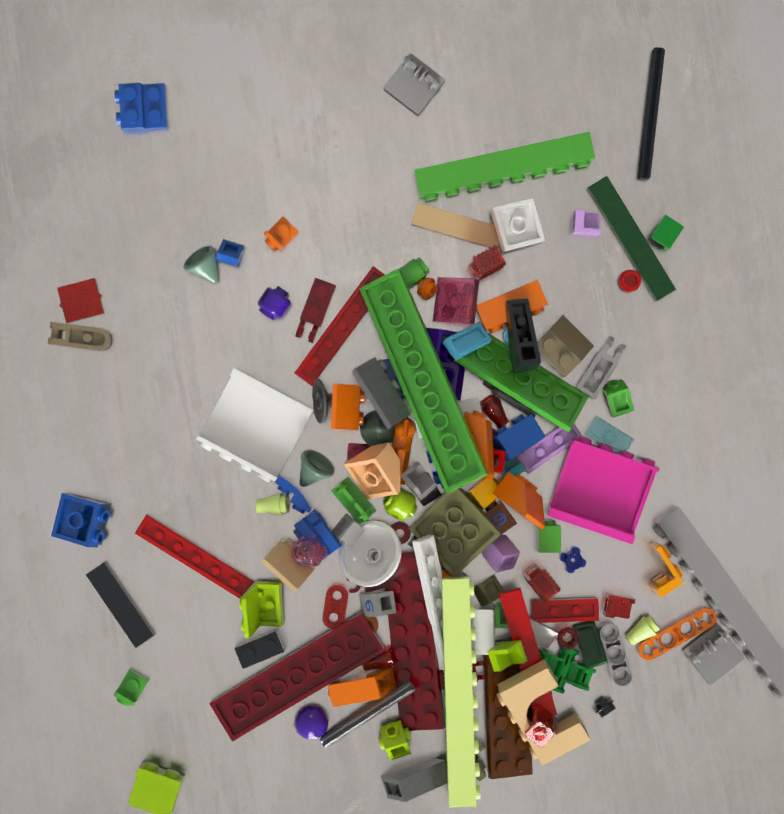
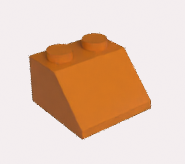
[331,383,365,430]
[492,472,545,530]

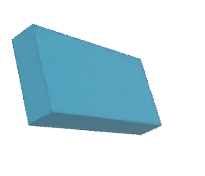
[443,322,492,360]

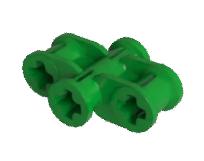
[538,644,596,694]

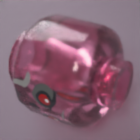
[291,537,327,567]

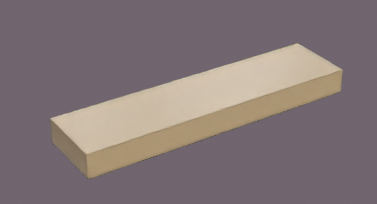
[411,203,499,249]

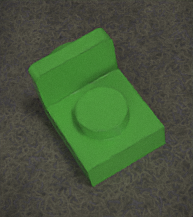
[602,379,634,418]
[114,669,149,706]

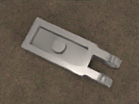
[576,336,627,400]

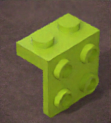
[239,581,284,638]
[128,761,184,814]

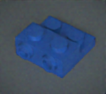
[115,83,168,132]
[51,493,110,548]

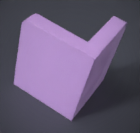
[572,209,601,236]
[482,535,520,573]

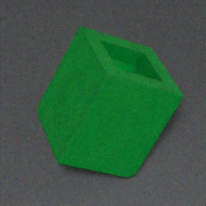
[651,215,684,251]

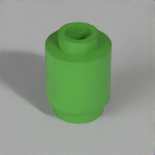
[400,257,430,289]

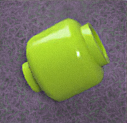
[383,488,417,521]

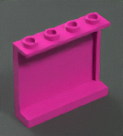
[547,436,660,544]

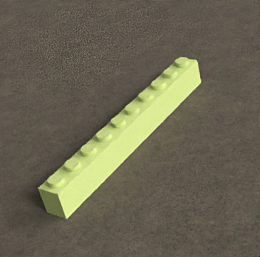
[441,577,480,807]

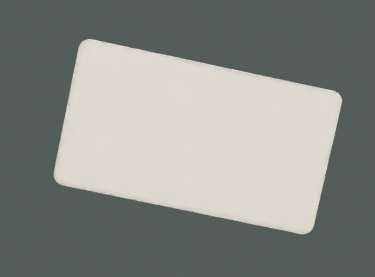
[530,619,558,649]

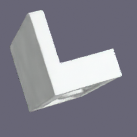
[471,607,495,655]

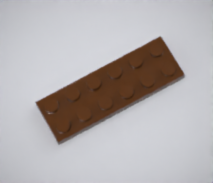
[484,642,533,779]

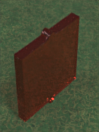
[57,278,105,323]

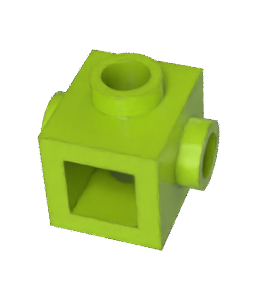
[378,720,412,761]

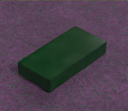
[573,621,608,670]

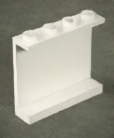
[196,368,314,483]

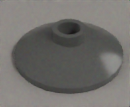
[312,379,332,423]

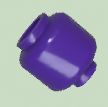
[257,286,291,320]

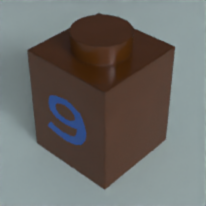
[484,500,517,535]

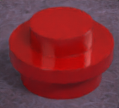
[619,270,641,292]

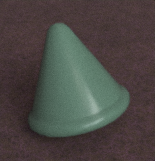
[183,245,219,283]
[360,410,394,446]
[299,450,334,487]

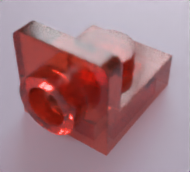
[525,706,556,747]

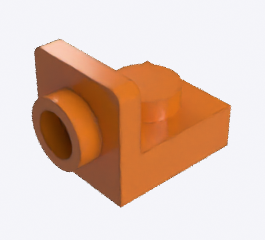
[263,216,299,251]

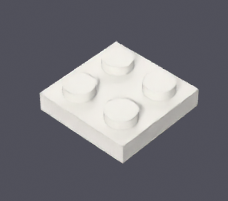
[490,198,545,252]

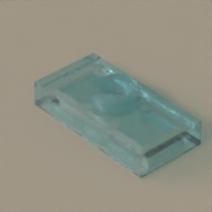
[584,416,634,453]

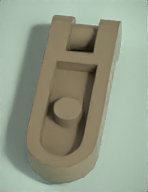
[48,322,111,351]

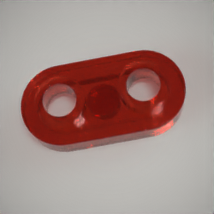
[322,584,348,629]

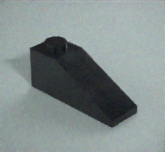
[505,298,541,373]

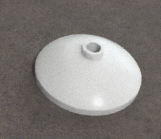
[339,520,402,587]

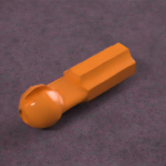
[392,418,416,485]

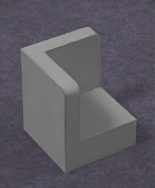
[400,462,437,501]

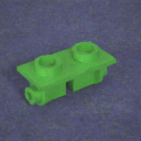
[331,477,376,524]

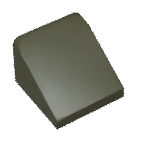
[474,574,504,606]

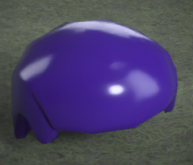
[294,705,329,739]

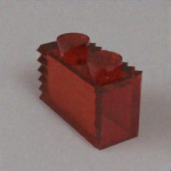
[468,245,506,280]
[524,564,561,603]

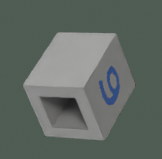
[359,590,397,617]

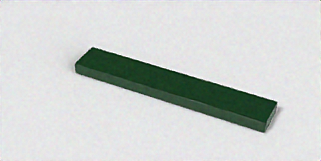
[587,176,676,301]

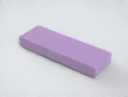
[516,424,583,474]

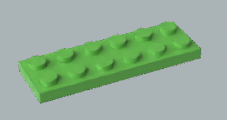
[454,332,589,432]

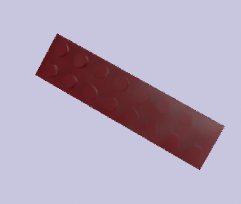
[385,551,446,731]
[209,612,385,742]

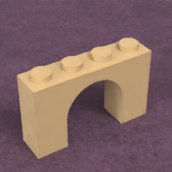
[497,659,590,765]

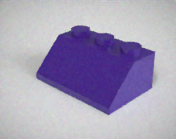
[426,328,465,400]

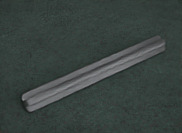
[320,681,415,748]

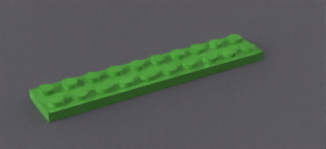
[359,269,489,493]

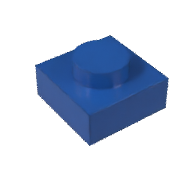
[216,239,244,266]

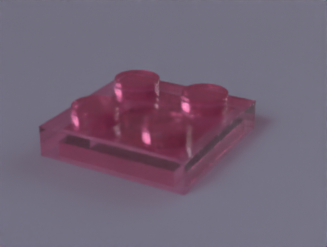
[433,277,479,324]

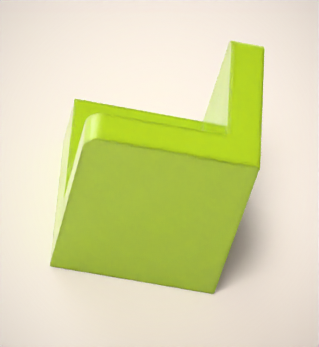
[487,640,527,672]

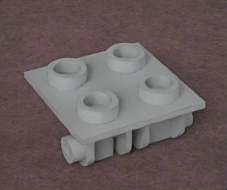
[383,53,445,115]
[683,623,745,686]

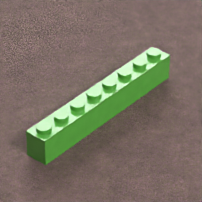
[414,132,595,201]

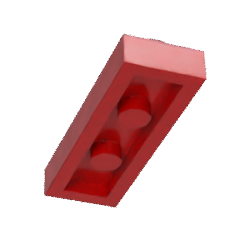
[531,597,599,623]

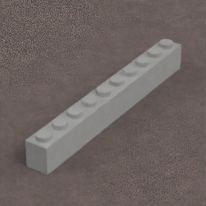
[654,506,784,702]

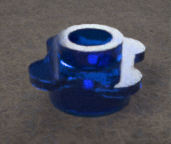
[560,547,586,573]

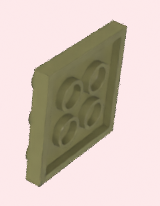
[409,488,503,577]

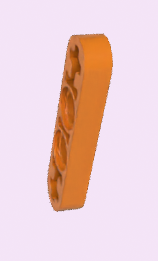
[637,607,717,660]

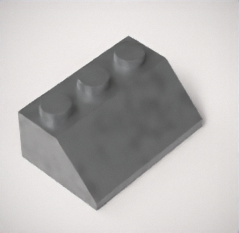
[352,357,411,429]

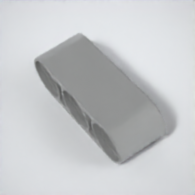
[597,621,632,687]

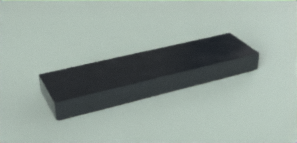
[86,562,155,648]

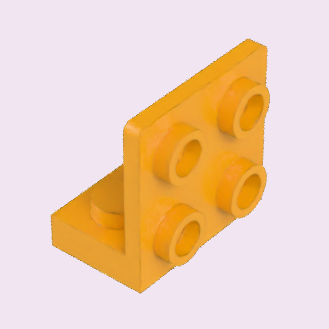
[649,542,684,598]

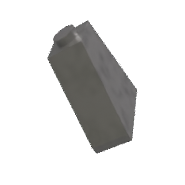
[381,759,447,802]

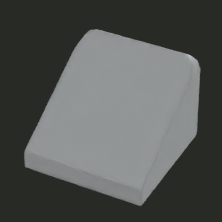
[333,514,365,546]

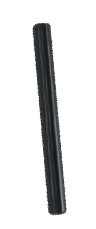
[638,47,665,180]

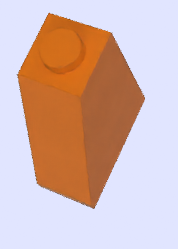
[464,410,495,480]
[328,666,396,707]

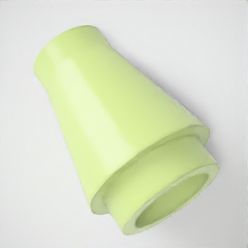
[255,493,290,516]
[625,615,660,645]

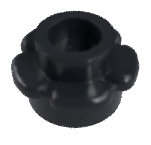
[595,698,616,718]

